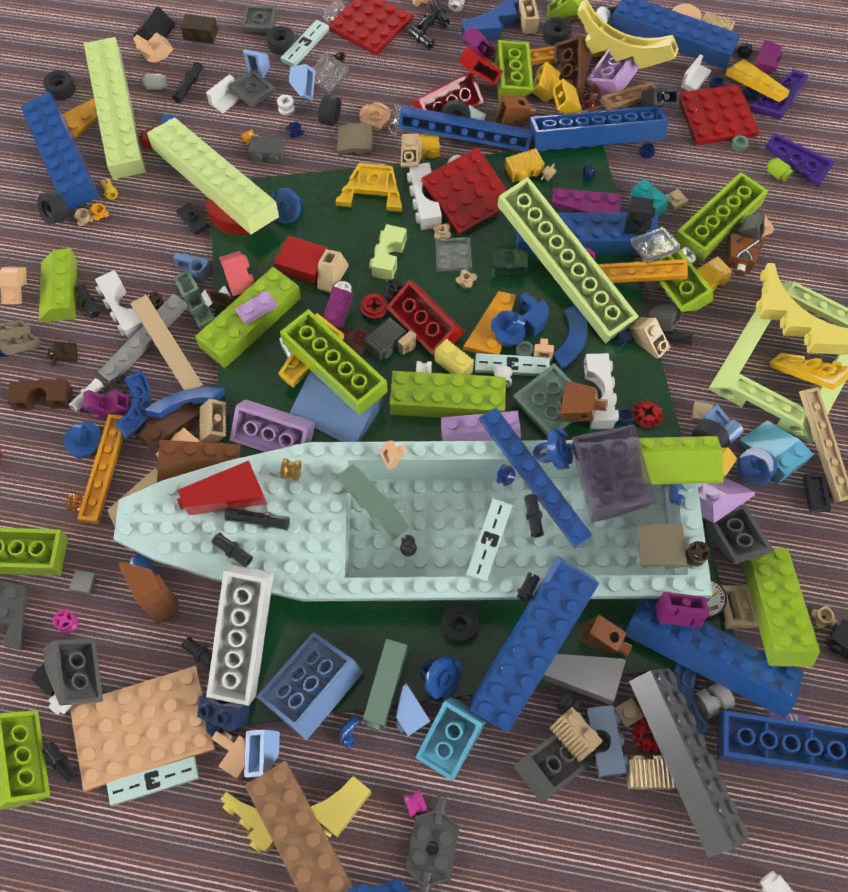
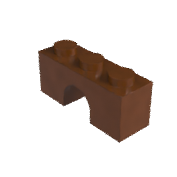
[7,379,73,411]

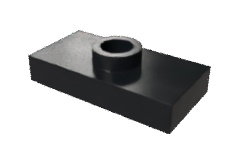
[176,202,210,235]
[803,474,831,512]

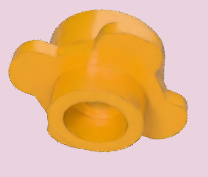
[240,130,258,144]
[88,203,109,221]

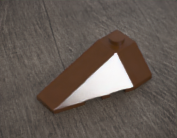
[554,35,591,99]
[134,402,204,453]

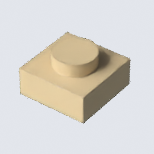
[665,189,688,211]
[398,330,416,355]
[691,401,713,422]
[614,698,644,729]

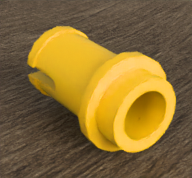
[100,179,118,200]

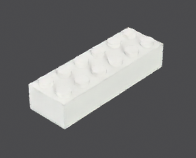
[206,565,274,706]

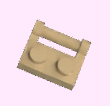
[722,585,758,629]

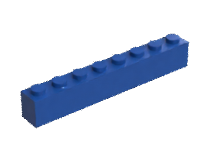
[398,105,532,151]

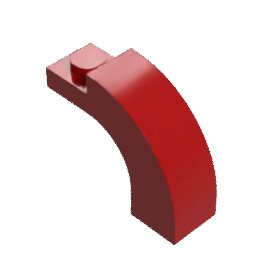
[205,199,250,235]

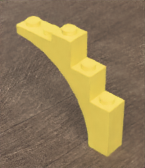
[578,0,679,69]
[756,263,848,355]
[220,776,371,853]

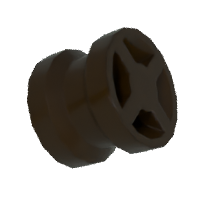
[147,292,164,311]
[686,541,710,567]

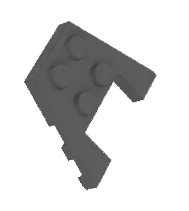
[0,581,27,651]

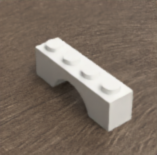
[407,163,442,230]
[95,270,143,340]
[584,353,619,429]

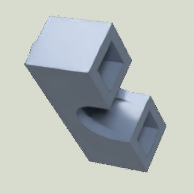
[586,705,629,779]

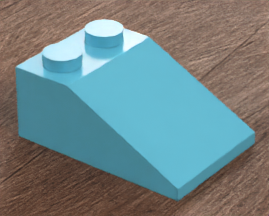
[738,420,814,484]
[415,696,487,781]

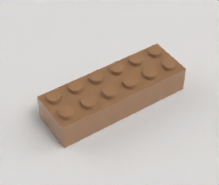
[244,761,354,892]

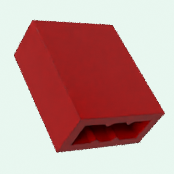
[459,46,503,86]
[274,236,328,285]

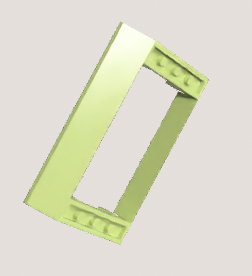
[708,282,848,444]

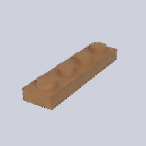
[600,82,657,110]

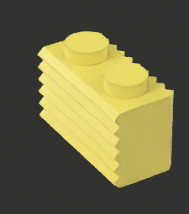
[434,339,474,375]

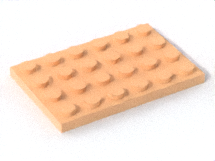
[70,666,216,792]

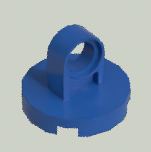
[270,188,302,224]
[491,310,526,347]
[64,422,102,459]
[533,428,573,470]
[737,448,777,487]
[420,656,462,699]

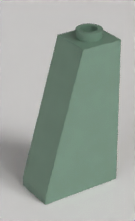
[363,639,408,731]

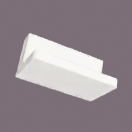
[681,54,711,91]
[206,74,241,113]

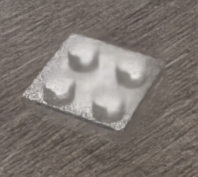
[313,52,350,95]
[631,227,680,264]
[435,238,472,272]

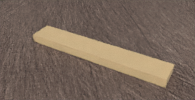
[130,295,204,390]
[799,387,848,503]

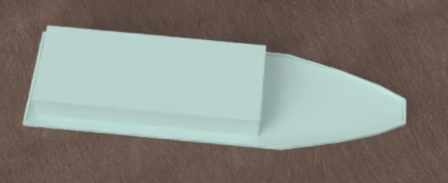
[114,440,712,601]

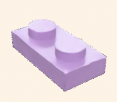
[235,290,277,325]

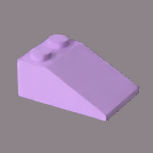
[697,477,755,523]

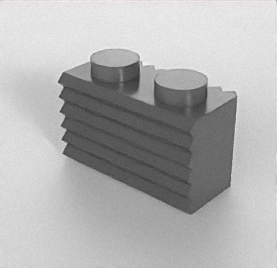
[248,136,286,164]
[364,318,406,361]

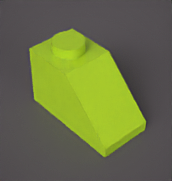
[547,0,583,18]

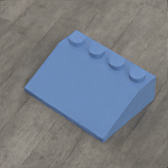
[290,371,383,442]
[256,632,364,740]

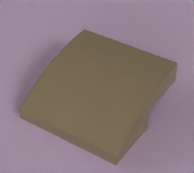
[337,123,373,156]
[0,320,41,355]
[638,524,688,569]

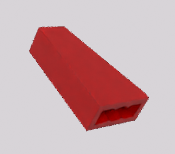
[177,460,267,515]

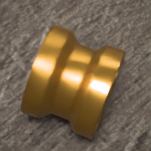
[280,459,302,481]

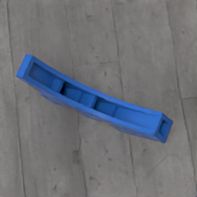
[462,0,519,43]

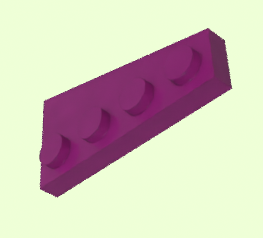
[552,188,621,213]

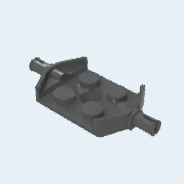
[405,795,460,892]

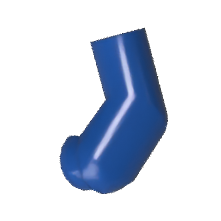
[669,484,684,506]
[339,714,361,748]

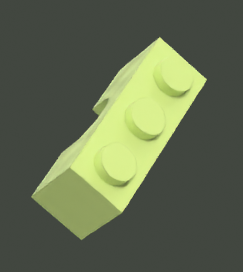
[369,224,407,280]

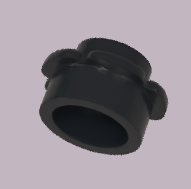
[737,43,753,58]

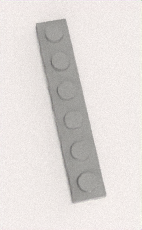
[98,294,188,385]

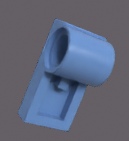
[173,252,212,282]
[701,405,744,447]

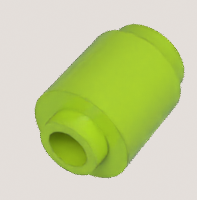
[766,158,793,182]

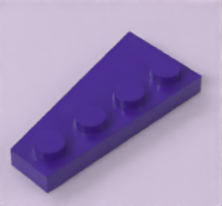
[750,70,808,120]
[765,133,834,187]

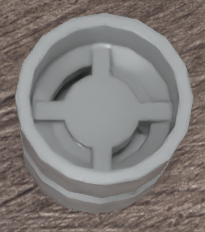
[693,683,735,720]

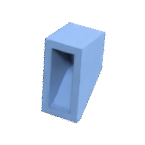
[243,49,270,78]
[289,64,315,102]
[395,682,430,736]
[244,729,280,778]

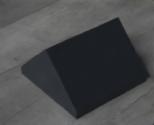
[133,6,175,41]

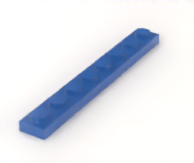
[479,408,592,549]

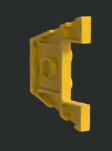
[336,163,402,212]

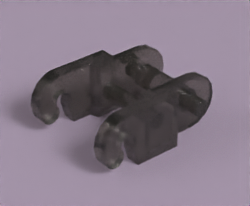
[103,375,130,395]

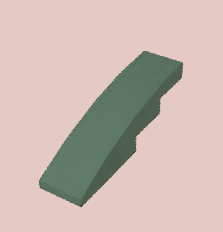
[173,269,215,330]
[336,463,410,541]

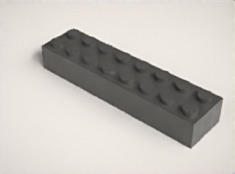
[629,669,750,858]

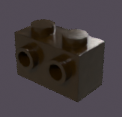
[180,14,218,43]

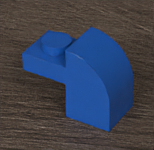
[519,292,549,337]

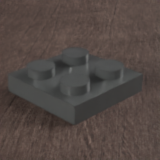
[242,5,277,33]
[229,70,275,107]

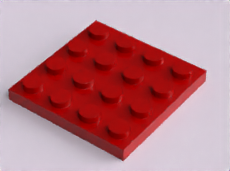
[328,0,413,56]
[679,84,759,146]
[421,148,507,236]

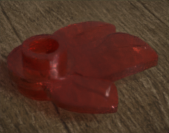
[579,84,600,109]
[340,328,369,356]

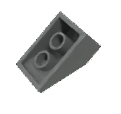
[706,504,774,564]
[43,639,103,706]
[514,734,595,804]

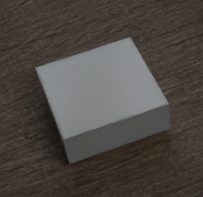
[69,570,97,595]

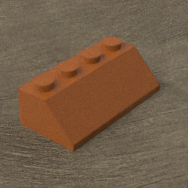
[157,440,241,483]
[119,562,179,624]

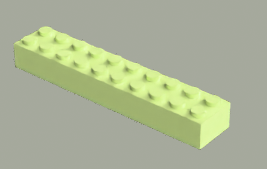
[84,37,146,179]
[147,118,279,234]
[497,177,639,344]

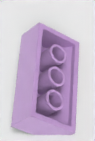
[586,49,639,96]
[230,399,316,452]
[441,411,521,441]

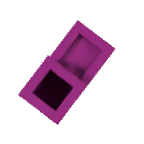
[83,390,129,420]

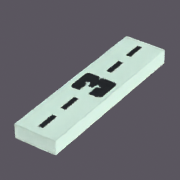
[281,20,329,66]
[475,353,550,376]
[466,499,513,584]
[107,756,200,806]

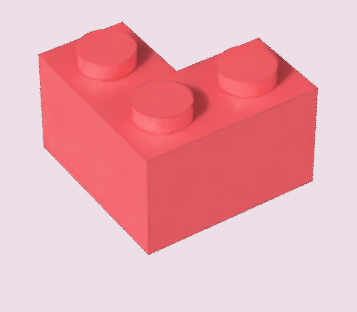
[219,251,255,296]

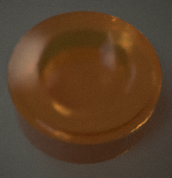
[65,491,83,512]

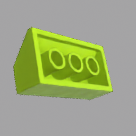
[494,40,534,102]
[642,239,714,312]
[39,248,77,323]
[631,436,724,485]
[0,710,50,810]

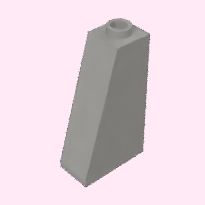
[541,654,626,705]

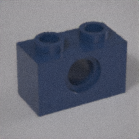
[197,694,250,732]

